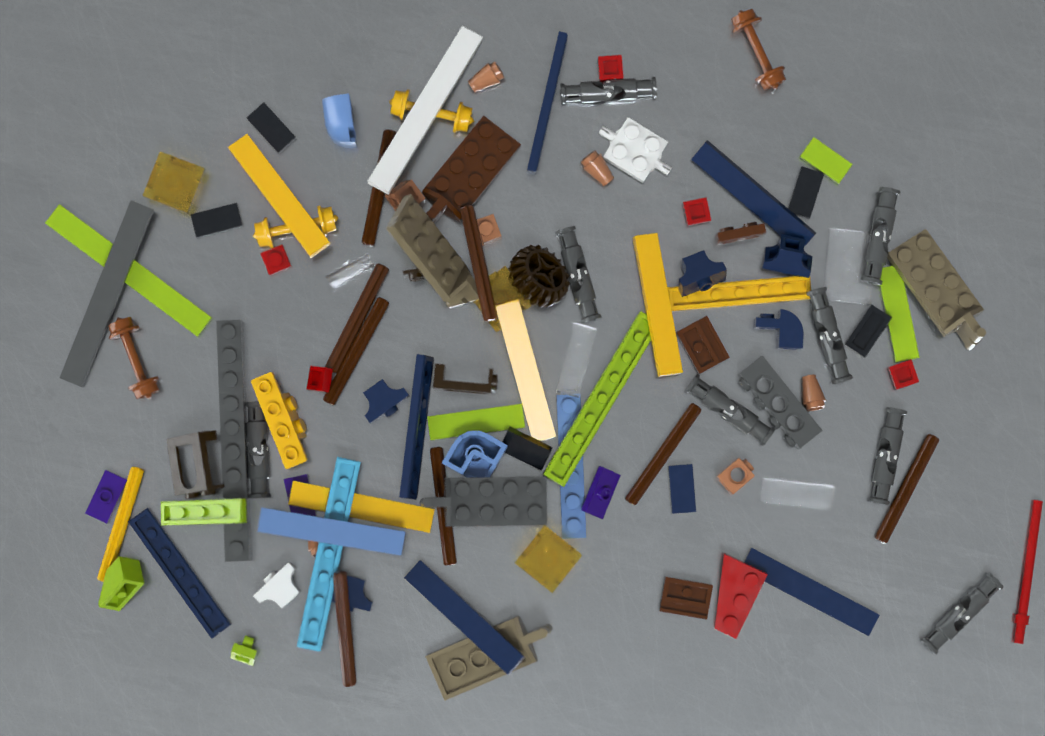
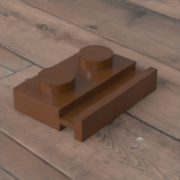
[715,222,766,246]
[676,316,730,374]
[659,577,713,620]

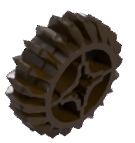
[508,245,570,308]

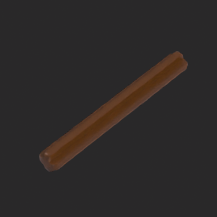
[362,129,396,246]
[460,205,498,322]
[325,263,389,373]
[323,297,389,405]
[625,403,702,505]
[875,434,939,543]
[430,447,457,566]
[333,571,356,687]

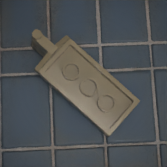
[386,194,479,308]
[887,229,986,350]
[425,616,553,701]

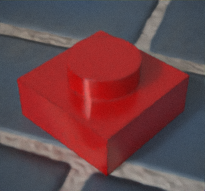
[598,55,624,82]
[683,197,711,226]
[260,244,292,276]
[888,359,919,390]
[307,366,333,392]

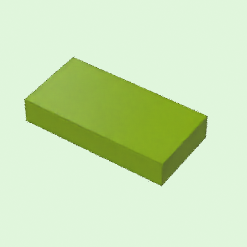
[799,137,853,184]

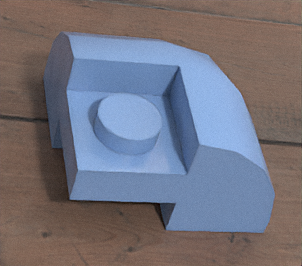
[322,94,357,148]
[442,430,508,478]

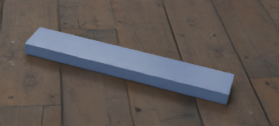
[257,507,405,556]

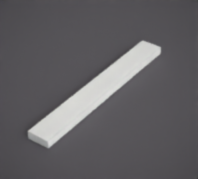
[368,26,483,195]

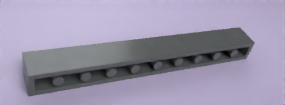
[216,320,252,562]

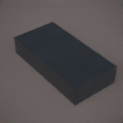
[247,102,296,154]
[788,166,824,219]
[191,203,243,239]
[845,305,892,358]
[502,427,553,471]

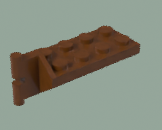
[422,115,521,224]

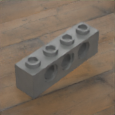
[738,355,823,449]

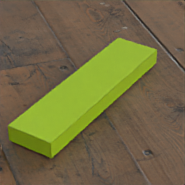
[879,266,920,363]
[427,404,525,441]
[161,499,247,526]

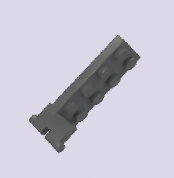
[419,477,547,526]

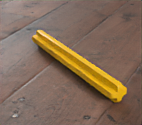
[97,466,144,582]

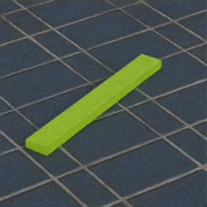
[45,204,212,337]
[542,311,651,487]

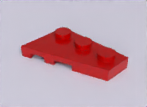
[715,553,768,639]

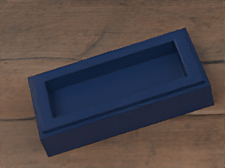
[668,464,696,514]

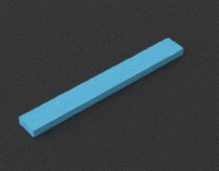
[296,457,361,652]

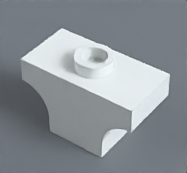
[254,562,301,608]

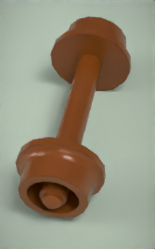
[731,9,786,91]
[108,317,160,399]

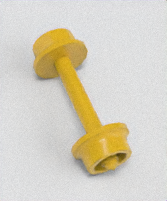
[389,89,474,133]
[252,205,339,249]

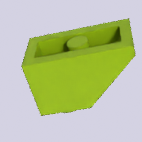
[98,556,145,611]

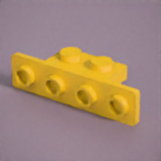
[251,372,308,469]

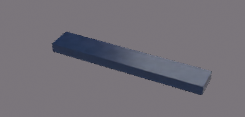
[527,31,568,175]
[691,140,816,247]
[399,354,434,500]
[128,508,232,639]
[744,548,880,636]
[404,560,525,675]

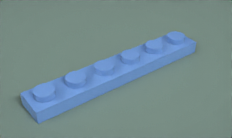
[556,394,586,539]

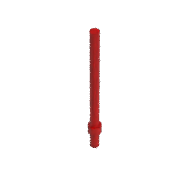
[1014,500,1043,644]

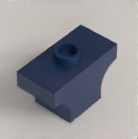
[762,234,813,278]
[678,250,727,297]
[363,379,410,424]
[331,575,373,612]

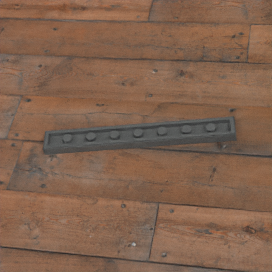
[60,201,154,387]

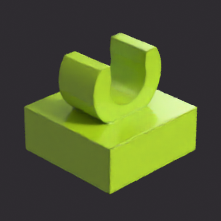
[231,635,257,666]

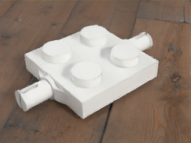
[598,117,672,183]

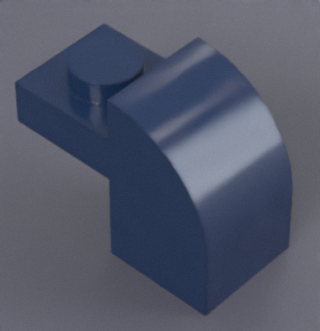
[754,309,804,350]

